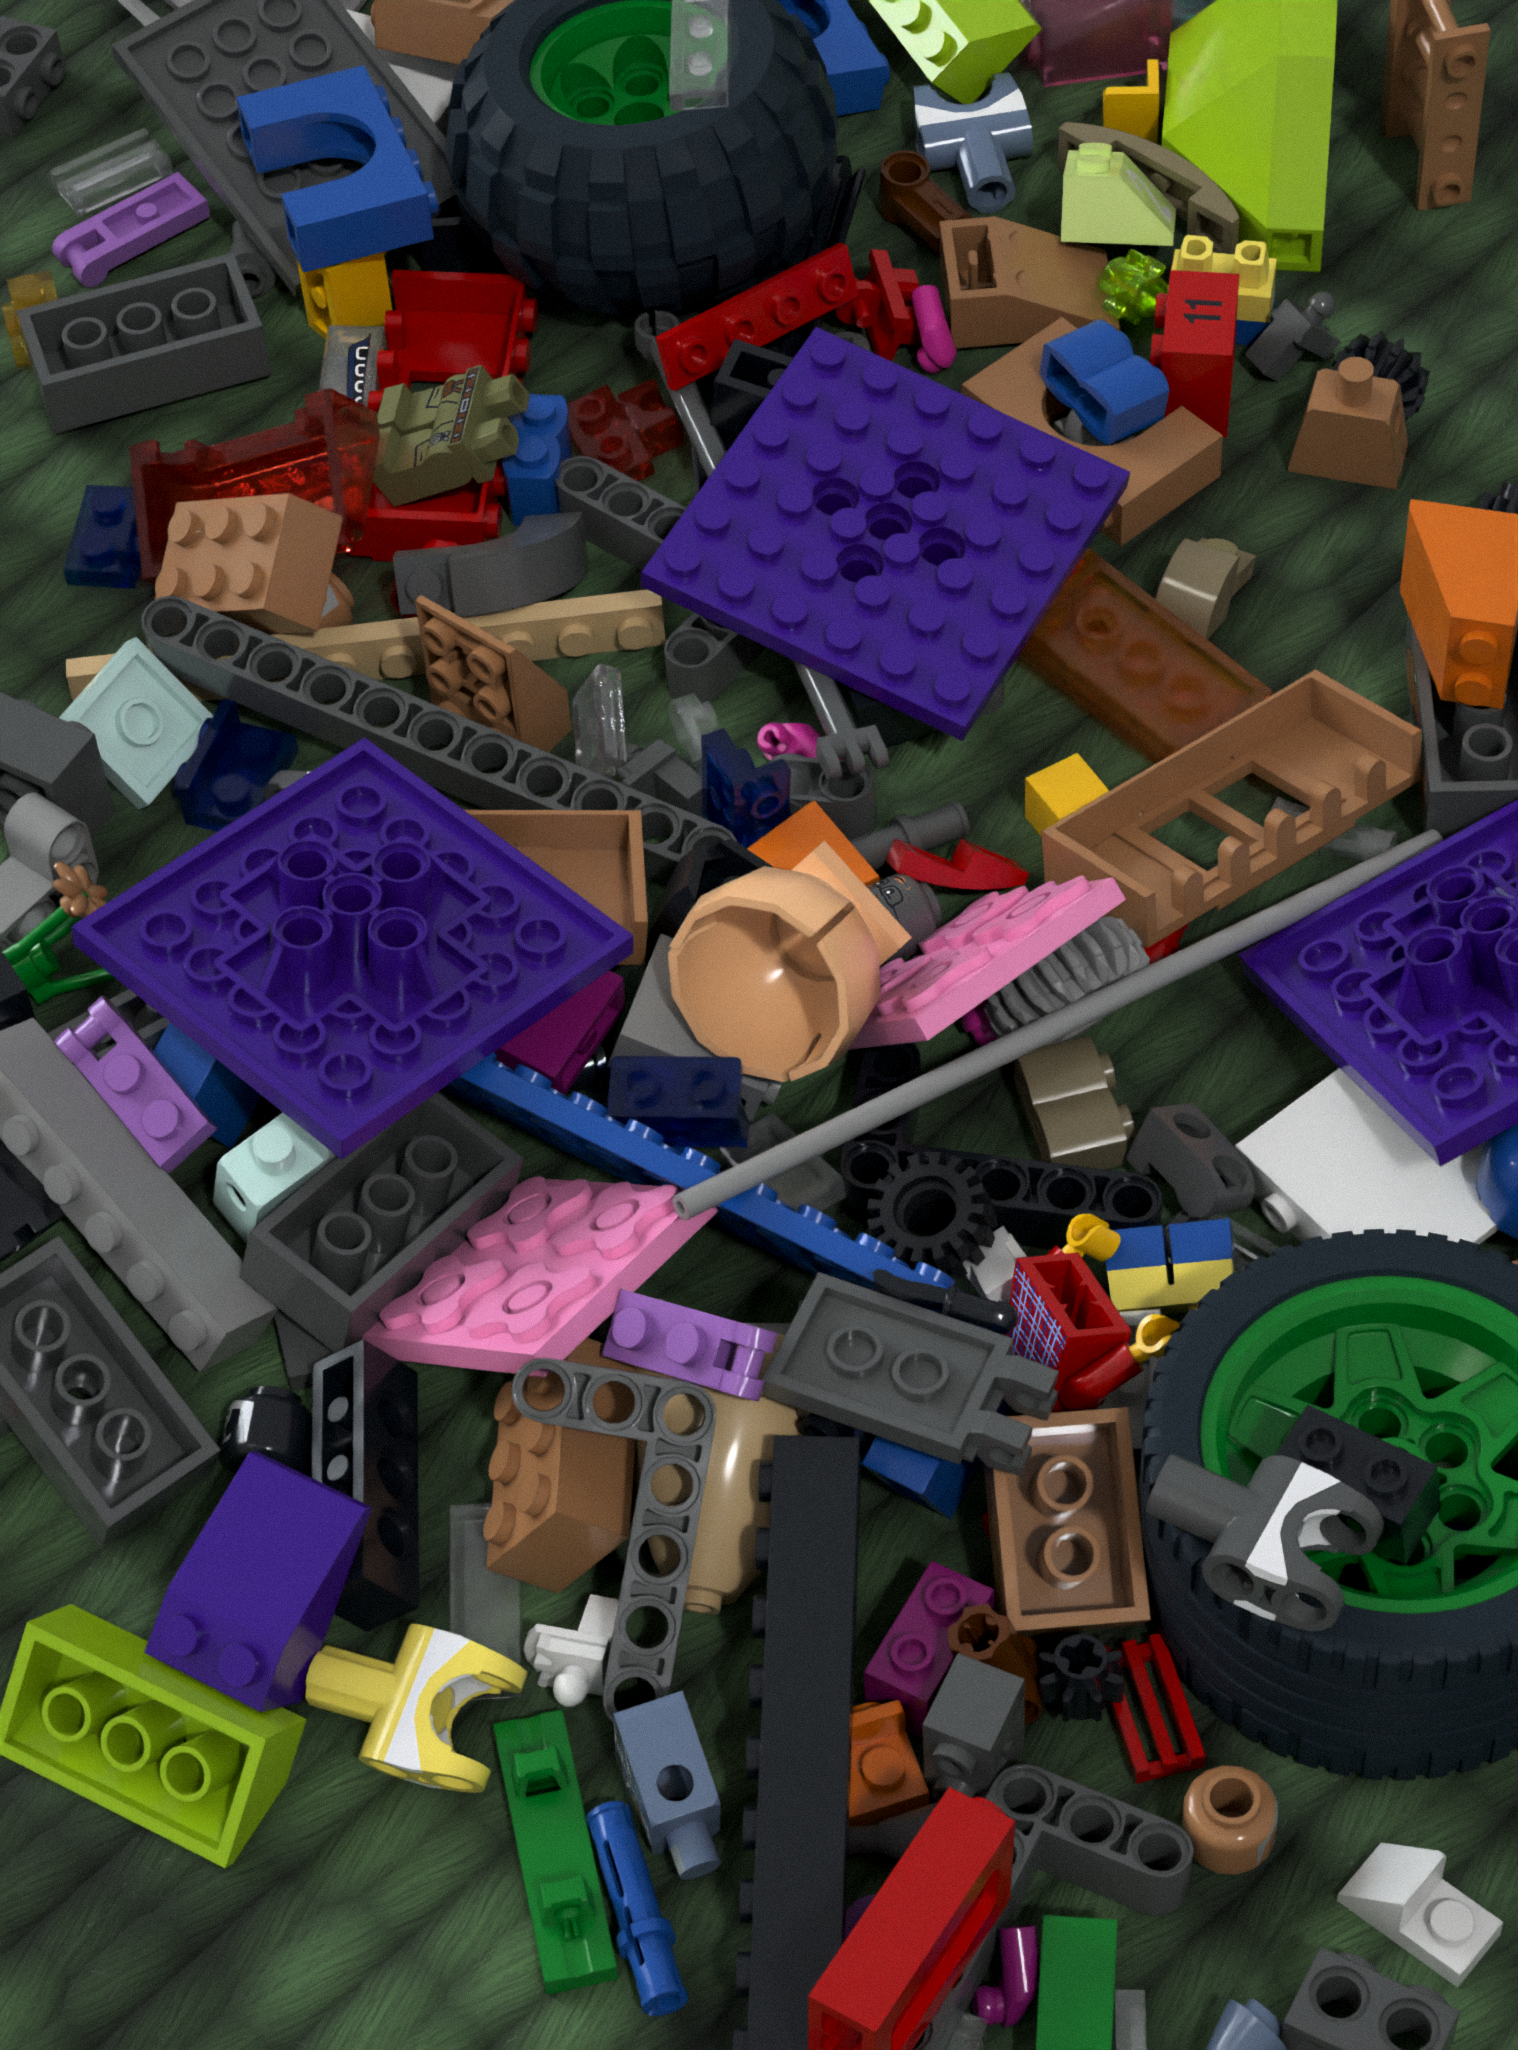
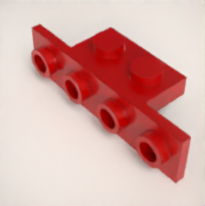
[655,242,859,391]

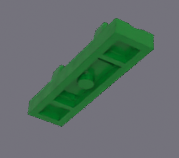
[493,1709,619,1995]

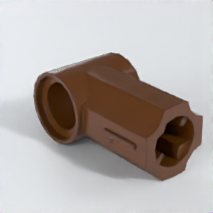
[878,150,973,252]
[948,1603,1042,1725]

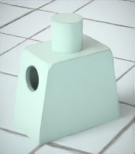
[213,1113,336,1244]

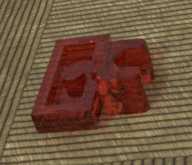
[567,380,684,481]

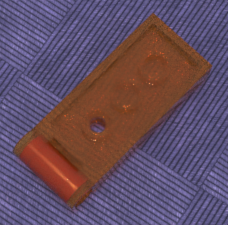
[1019,547,1273,764]

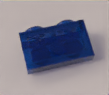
[63,466,163,589]
[174,699,299,832]
[701,728,790,849]
[607,1056,749,1148]

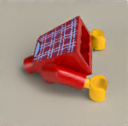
[1005,1214,1180,1413]

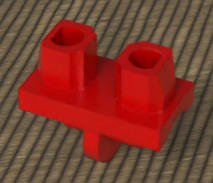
[835,249,923,361]

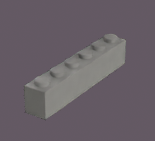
[0,1018,279,1373]

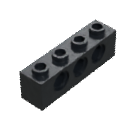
[312,1339,419,1632]

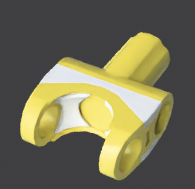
[305,1624,528,1793]

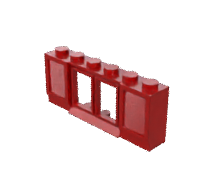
[342,270,538,562]

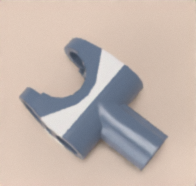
[913,72,1033,213]

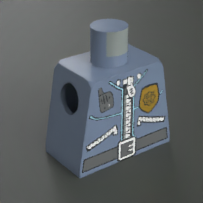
[613,1691,721,1880]

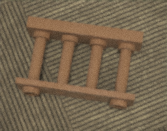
[1379,0,1491,211]

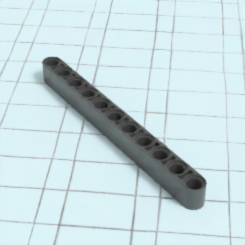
[141,596,737,886]

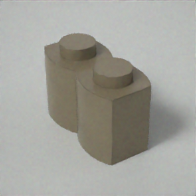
[1014,1036,1135,1169]

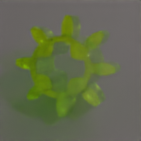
[1098,249,1168,325]

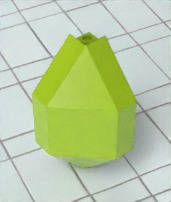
[1162,0,1338,272]

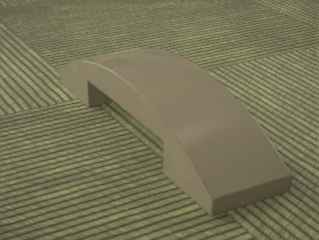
[1058,122,1239,254]

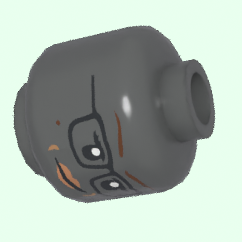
[866,873,942,965]

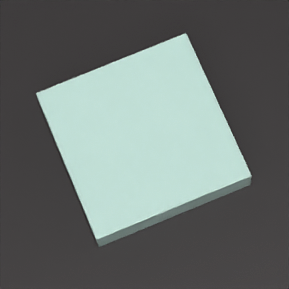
[59,637,220,810]

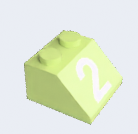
[1061,143,1176,246]

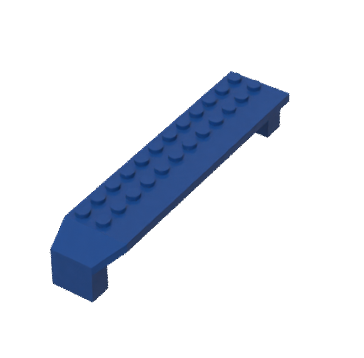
[154,1022,1008,1520]

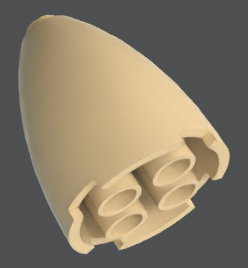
[633,1333,803,1614]

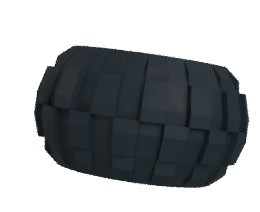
[445,0,838,314]

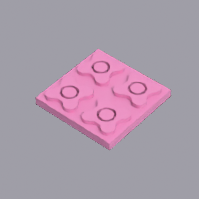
[849,875,1126,1050]
[362,1176,718,1377]

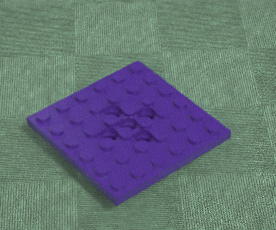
[641,327,1130,741]
[72,737,634,1160]
[1238,799,1518,1167]

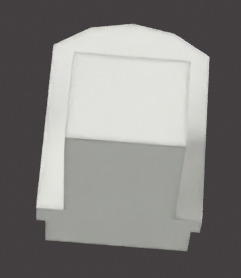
[963,1226,1027,1304]
[523,1594,618,1707]

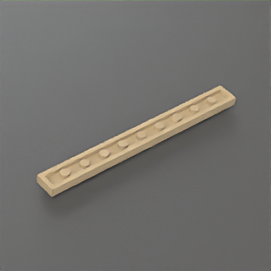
[66,589,666,701]

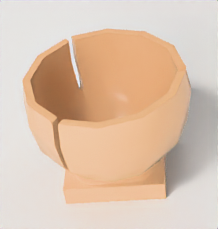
[668,840,912,1082]

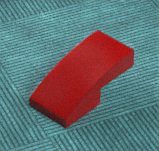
[885,838,1030,890]

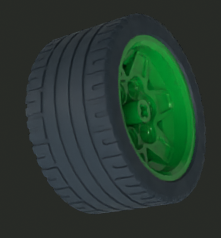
[1139,1229,1518,1781]

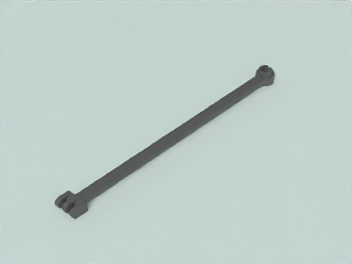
[634,310,889,780]

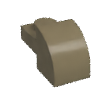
[1150,537,1256,642]

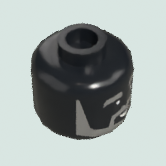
[220,1386,312,1475]

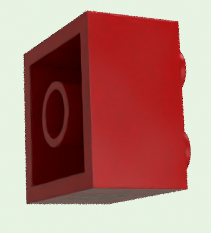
[1150,270,1240,438]

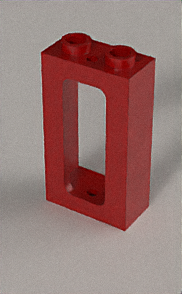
[808,1787,1016,2050]

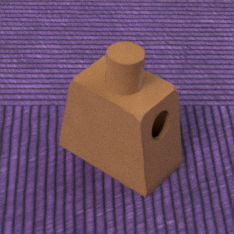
[1288,357,1408,490]

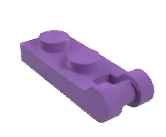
[52,172,210,288]
[54,995,218,1173]
[602,1289,778,1402]

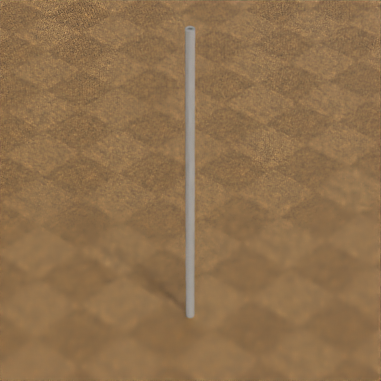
[672,829,1443,1220]

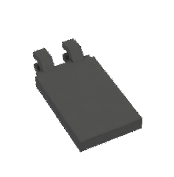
[762,1272,1059,1476]

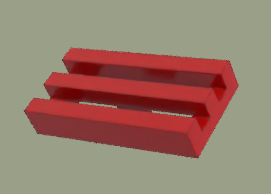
[1105,1633,1206,1784]

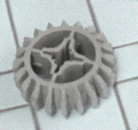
[983,916,1151,1046]

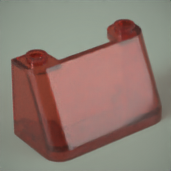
[129,388,380,584]

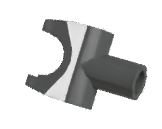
[1145,1454,1384,1631]

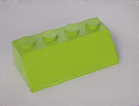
[869,0,1042,104]
[0,1604,307,1868]

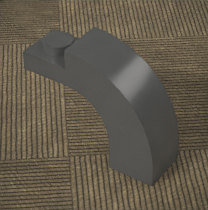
[392,511,589,617]

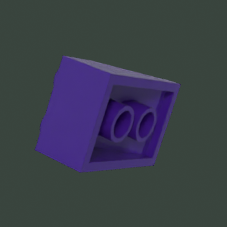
[144,1451,372,1712]

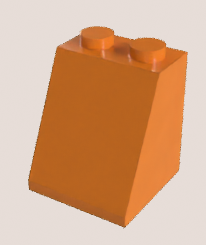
[1400,499,1518,709]

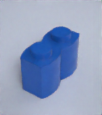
[1039,319,1170,445]
[503,394,573,526]

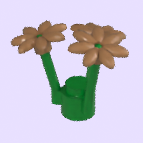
[2,862,116,1005]

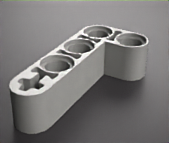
[0,792,99,951]

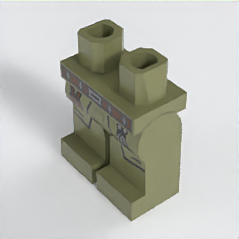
[363,365,530,507]

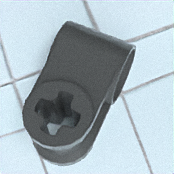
[755,753,878,839]

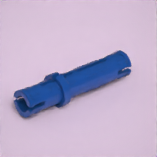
[586,1801,689,2016]

